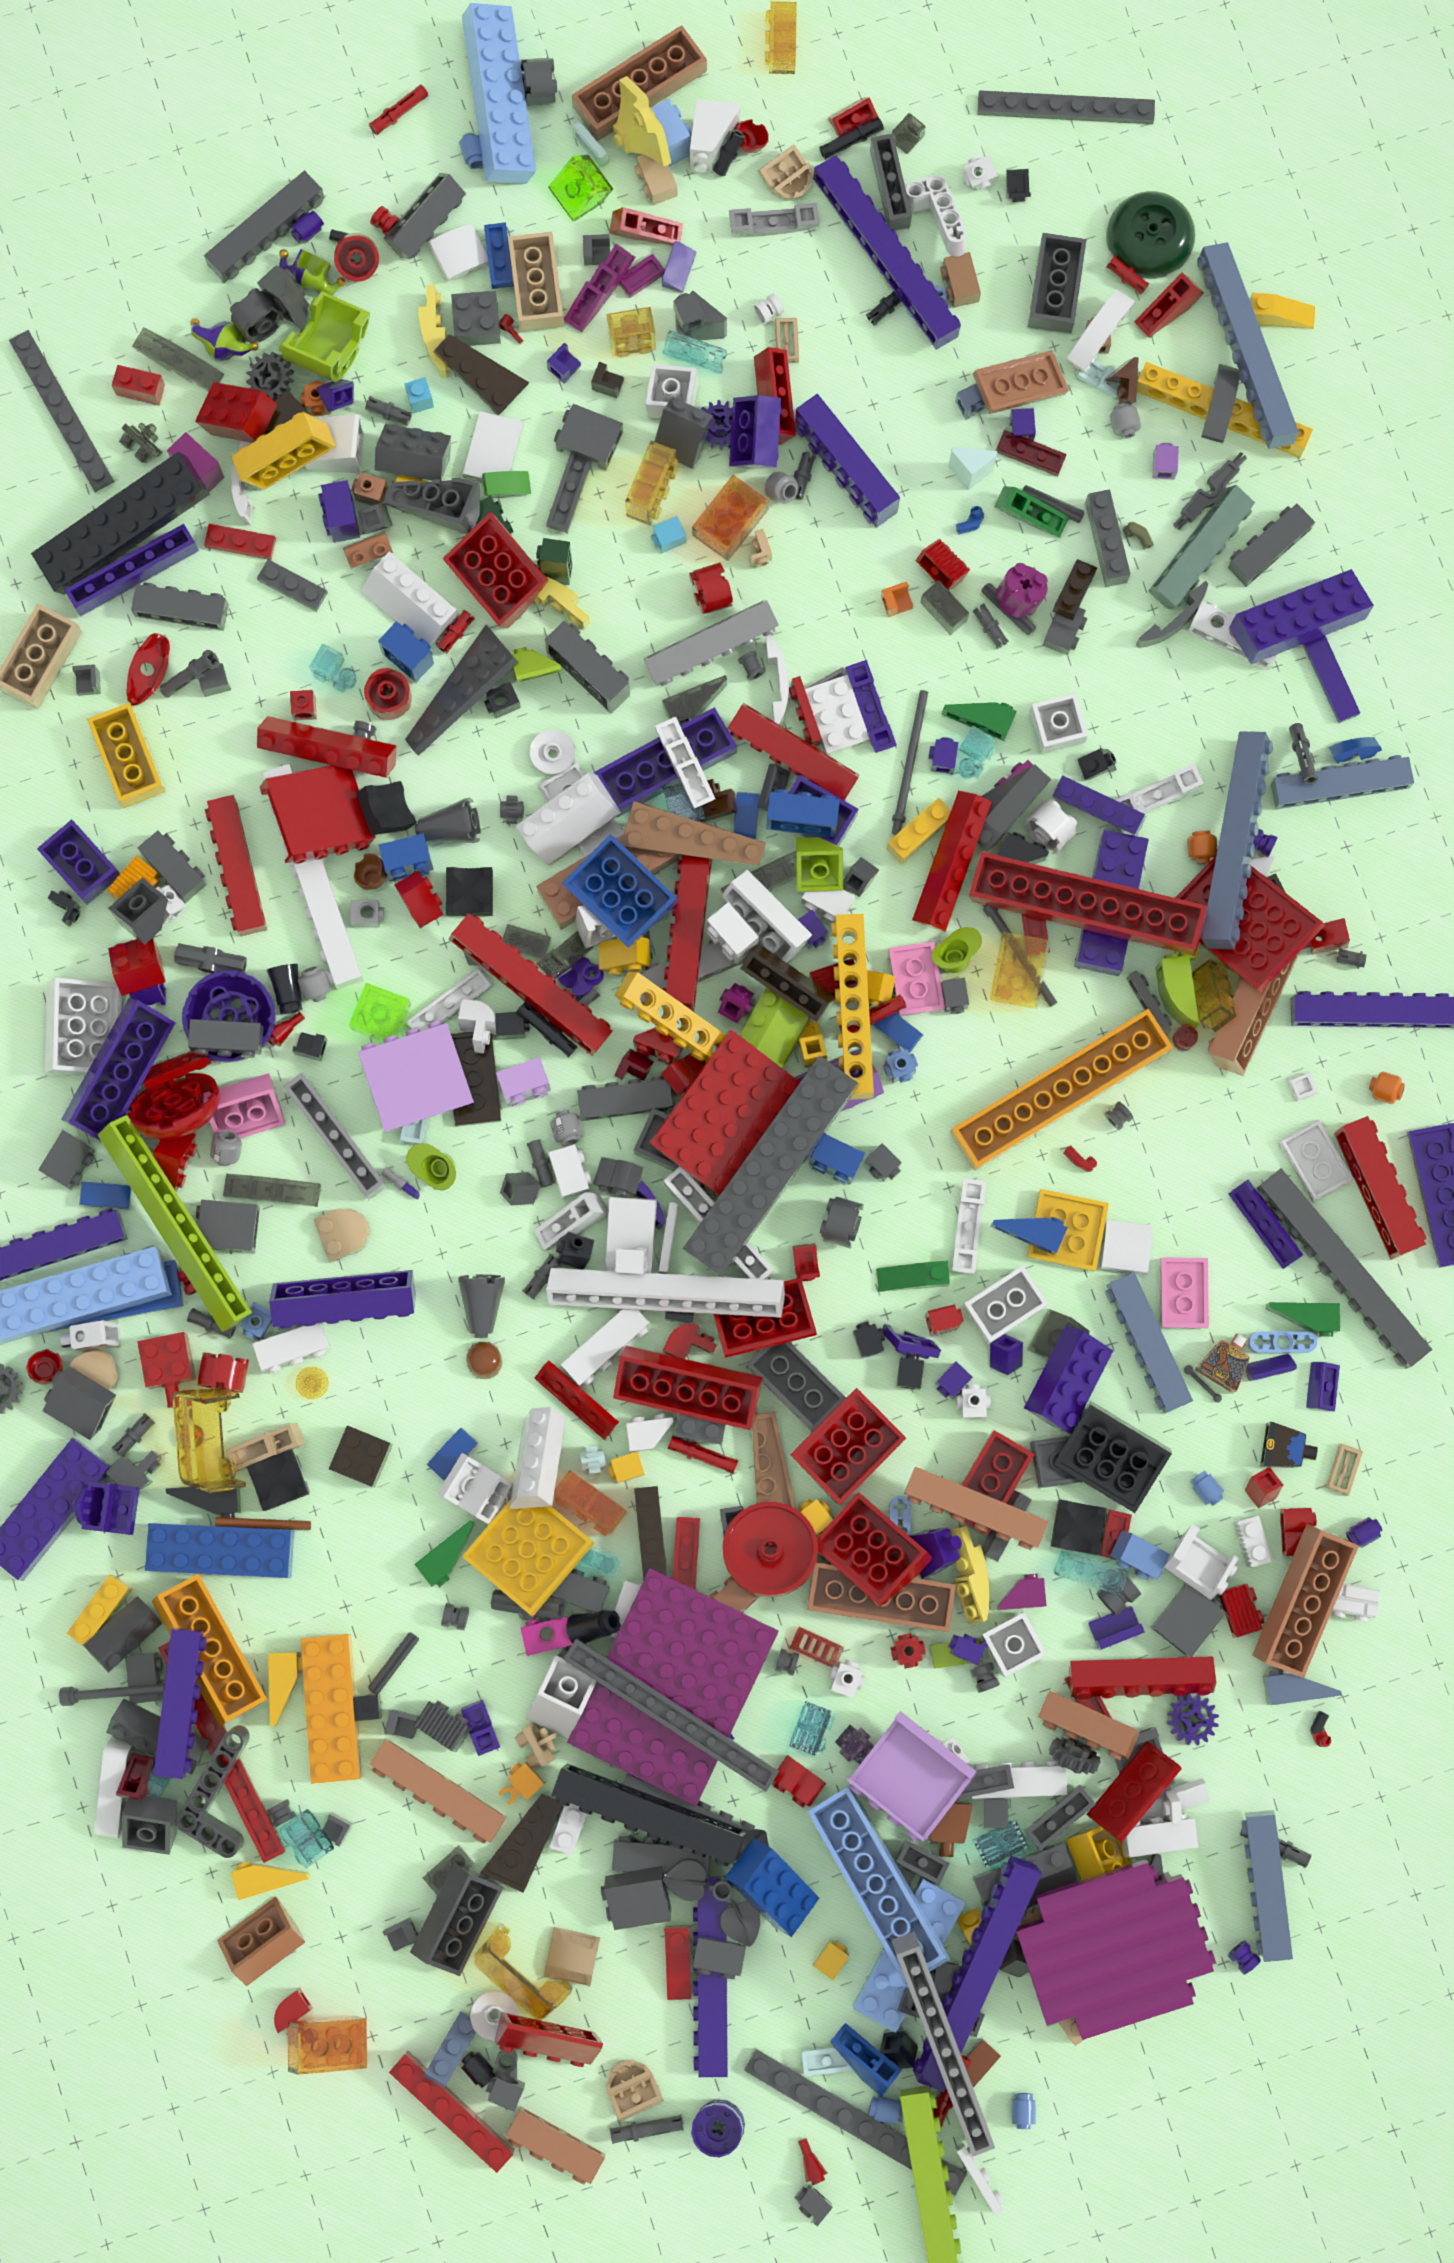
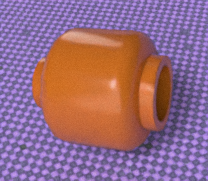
[1187,830,1218,864]
[1369,1071,1405,1104]

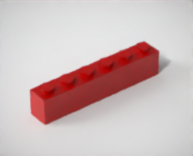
[728,702,860,801]
[257,716,397,778]
[912,790,992,932]
[205,794,268,937]
[1069,1656,1217,1699]
[389,2050,515,2173]

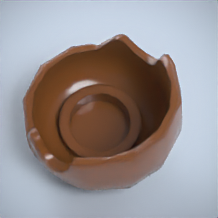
[353,853,387,890]
[466,1341,503,1379]

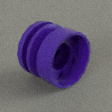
[691,2099,745,2158]

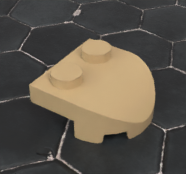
[757,144,813,199]
[313,1209,370,1263]
[69,1349,119,1391]
[606,2060,664,2122]

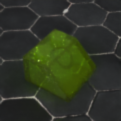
[548,154,613,221]

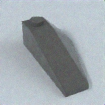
[384,478,480,534]
[977,764,1052,852]

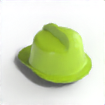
[932,927,982,974]
[406,1143,456,1191]

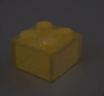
[606,307,656,358]

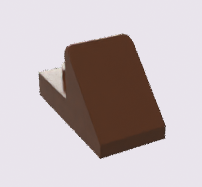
[1104,357,1139,405]

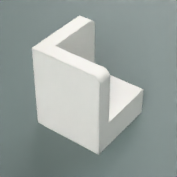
[615,1247,648,1274]

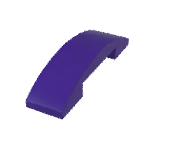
[845,660,897,753]

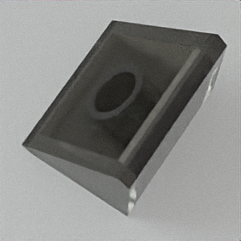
[1027,1309,1090,1361]

